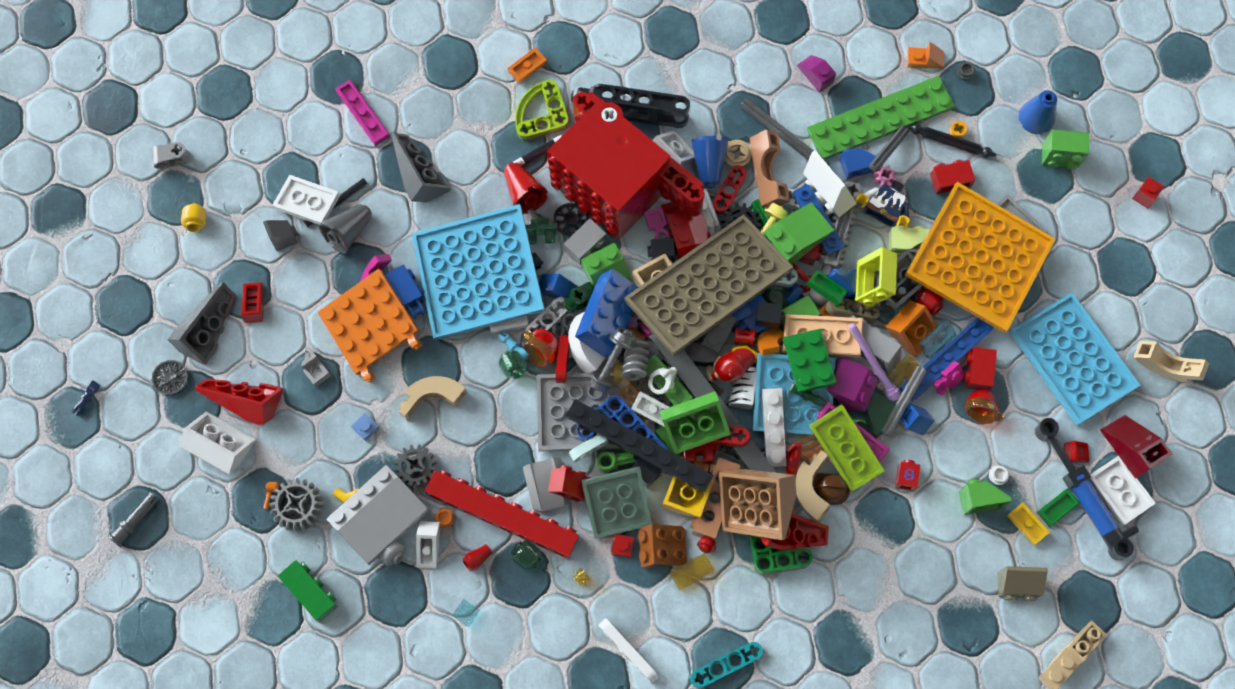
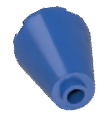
[1018,90,1057,134]
[691,136,728,188]

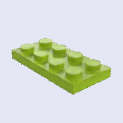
[809,405,885,492]

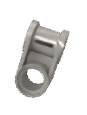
[151,142,190,169]

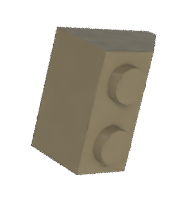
[998,566,1048,601]

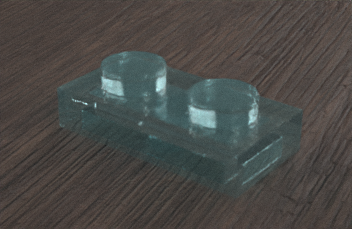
[919,320,956,359]

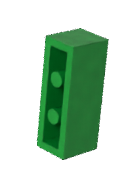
[277,560,338,623]

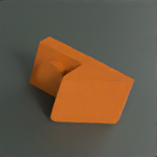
[907,42,944,69]

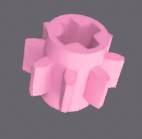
[873,165,896,187]

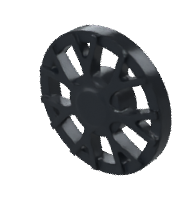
[553,203,588,236]

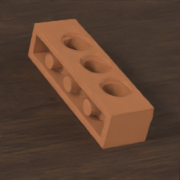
[690,457,741,540]

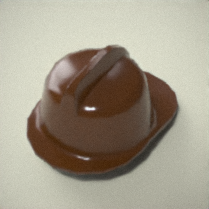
[812,473,850,505]

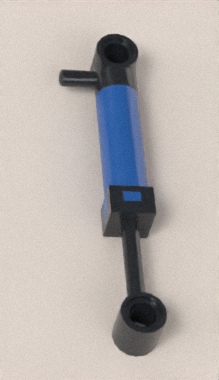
[1035,418,1139,561]

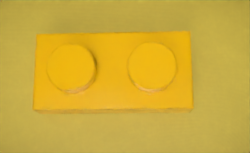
[1007,502,1050,546]

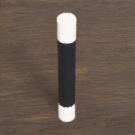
[513,135,562,166]

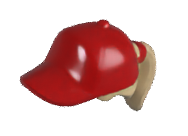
[705,348,755,382]

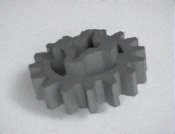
[394,444,437,488]

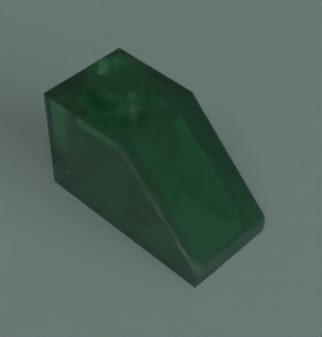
[864,392,896,439]

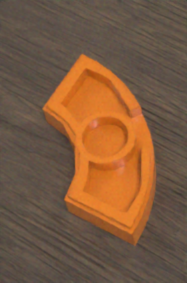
[757,328,784,356]

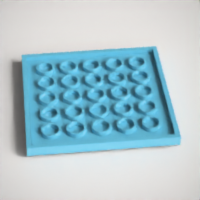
[412,204,545,340]

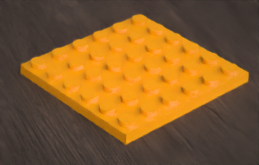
[905,182,1056,333]

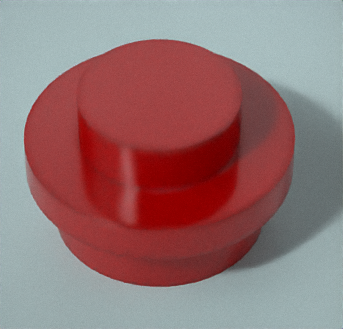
[697,536,716,554]

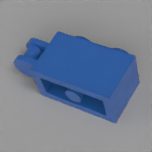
[385,264,426,320]

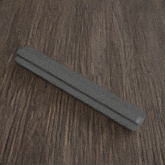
[869,126,909,172]

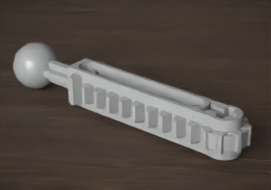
[810,181,863,305]

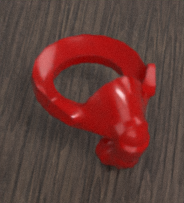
[792,264,812,293]

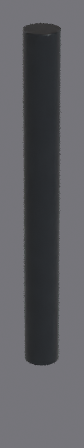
[303,178,368,228]

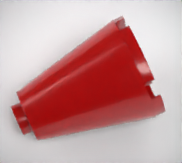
[504,163,548,214]

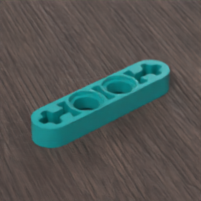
[690,642,763,689]

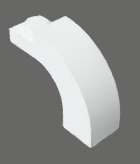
[569,312,606,373]

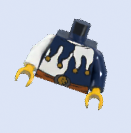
[855,181,910,229]

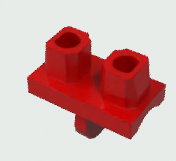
[680,443,718,464]

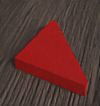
[786,443,802,478]

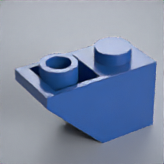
[826,268,857,300]

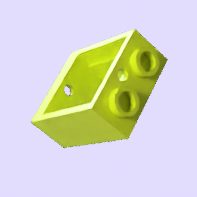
[855,247,897,307]

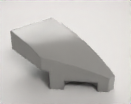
[301,346,331,387]

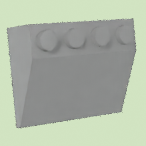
[326,465,429,565]

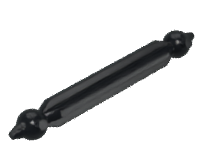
[907,124,996,158]

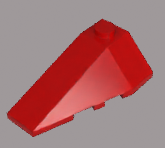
[195,379,283,425]
[759,513,829,551]

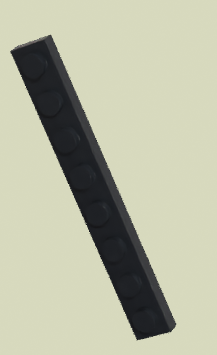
[565,399,714,494]

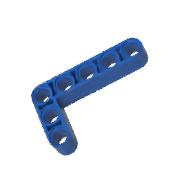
[577,396,670,475]

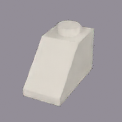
[416,521,440,569]

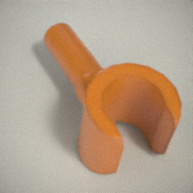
[264,482,279,509]

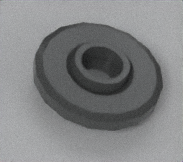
[151,360,189,395]

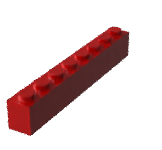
[424,470,579,560]

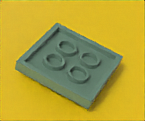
[581,467,652,539]

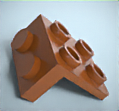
[638,524,687,568]

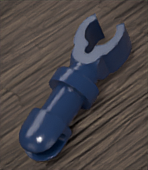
[72,380,101,416]

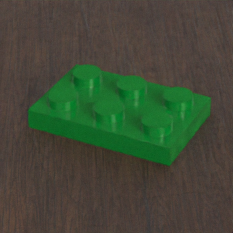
[783,328,836,394]

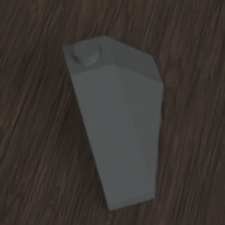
[392,132,452,203]
[167,282,236,365]

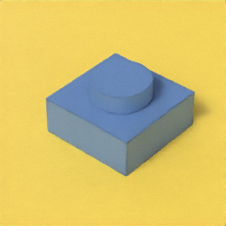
[351,413,379,441]

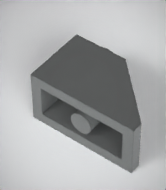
[263,220,299,251]

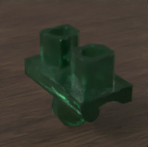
[526,214,558,245]

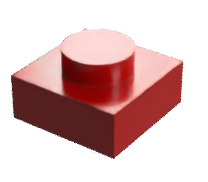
[611,534,634,558]

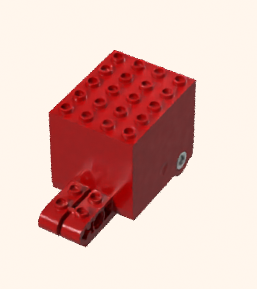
[547,92,704,240]

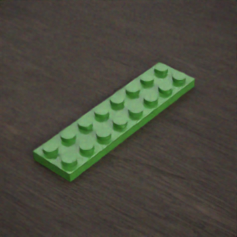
[807,76,955,160]

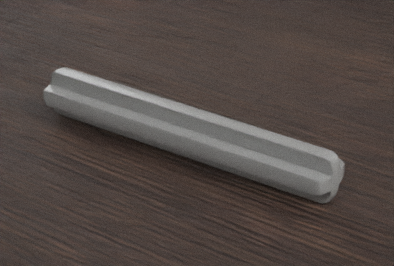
[881,366,926,436]

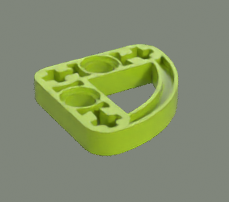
[515,80,569,140]

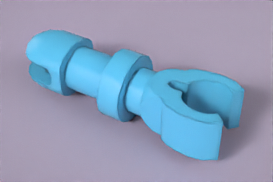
[499,331,529,363]

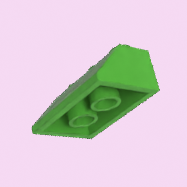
[659,391,731,454]

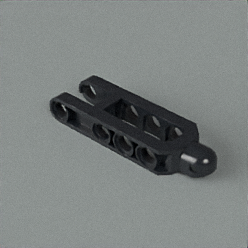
[571,83,690,128]

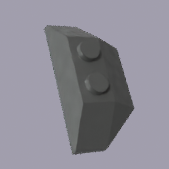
[885,249,924,310]

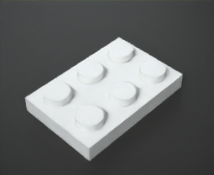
[272,175,340,225]
[1089,456,1156,526]

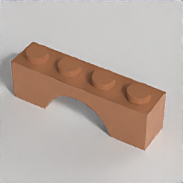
[750,129,790,208]

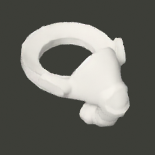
[648,367,677,395]

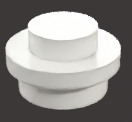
[989,466,1009,485]

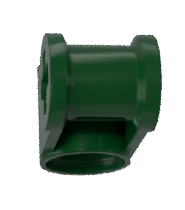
[563,282,595,312]

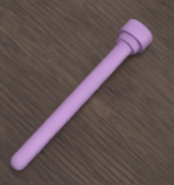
[849,324,902,402]

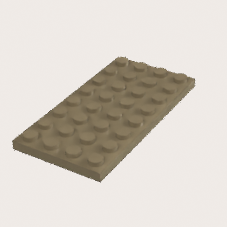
[625,214,793,356]

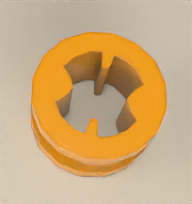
[949,121,967,138]

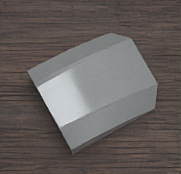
[523,457,570,512]

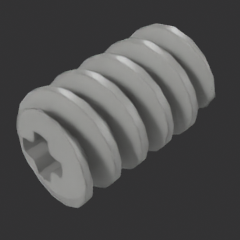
[622,337,650,381]

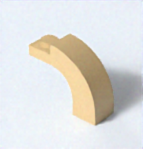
[1134,341,1209,383]
[399,376,467,420]
[796,450,830,522]

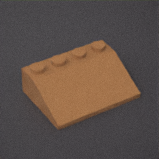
[719,468,796,540]

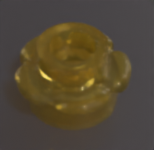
[573,568,590,586]

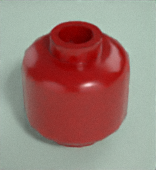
[915,288,944,316]

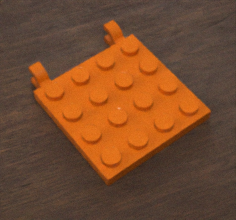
[317,269,423,383]

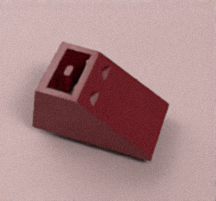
[1100,415,1173,479]

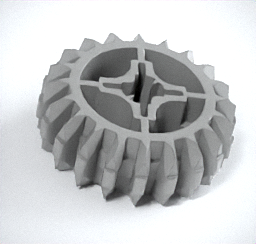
[269,478,324,532]

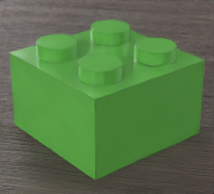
[1042,129,1089,169]

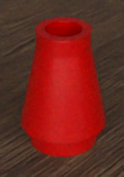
[462,544,492,572]

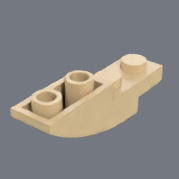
[1038,620,1107,689]

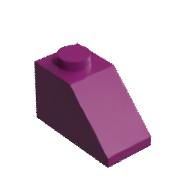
[797,55,836,92]

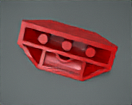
[660,202,711,260]

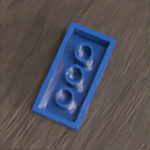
[574,269,639,357]

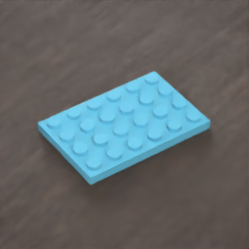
[1009,292,1141,426]

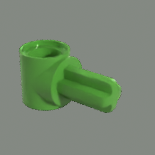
[597,452,635,474]

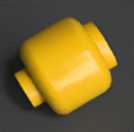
[181,203,207,232]

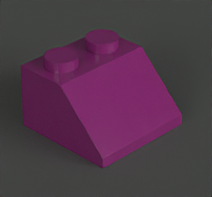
[826,357,879,411]

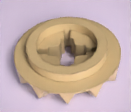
[725,140,752,167]

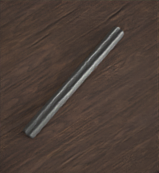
[741,99,830,166]

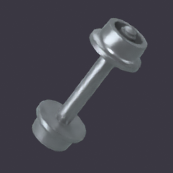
[590,327,635,392]

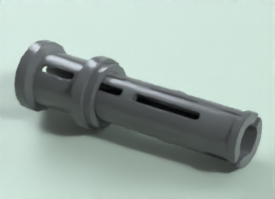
[107,492,159,548]

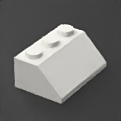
[803,150,857,217]
[180,412,255,474]

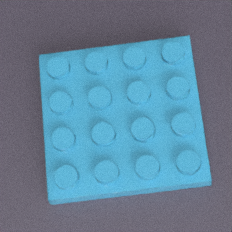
[752,353,836,435]

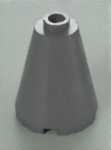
[319,204,372,254]

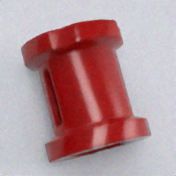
[734,327,757,347]

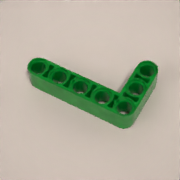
[748,535,813,575]

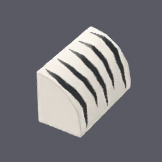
[728,367,756,410]

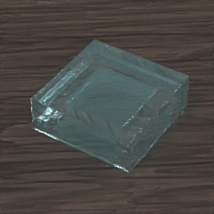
[452,599,480,628]

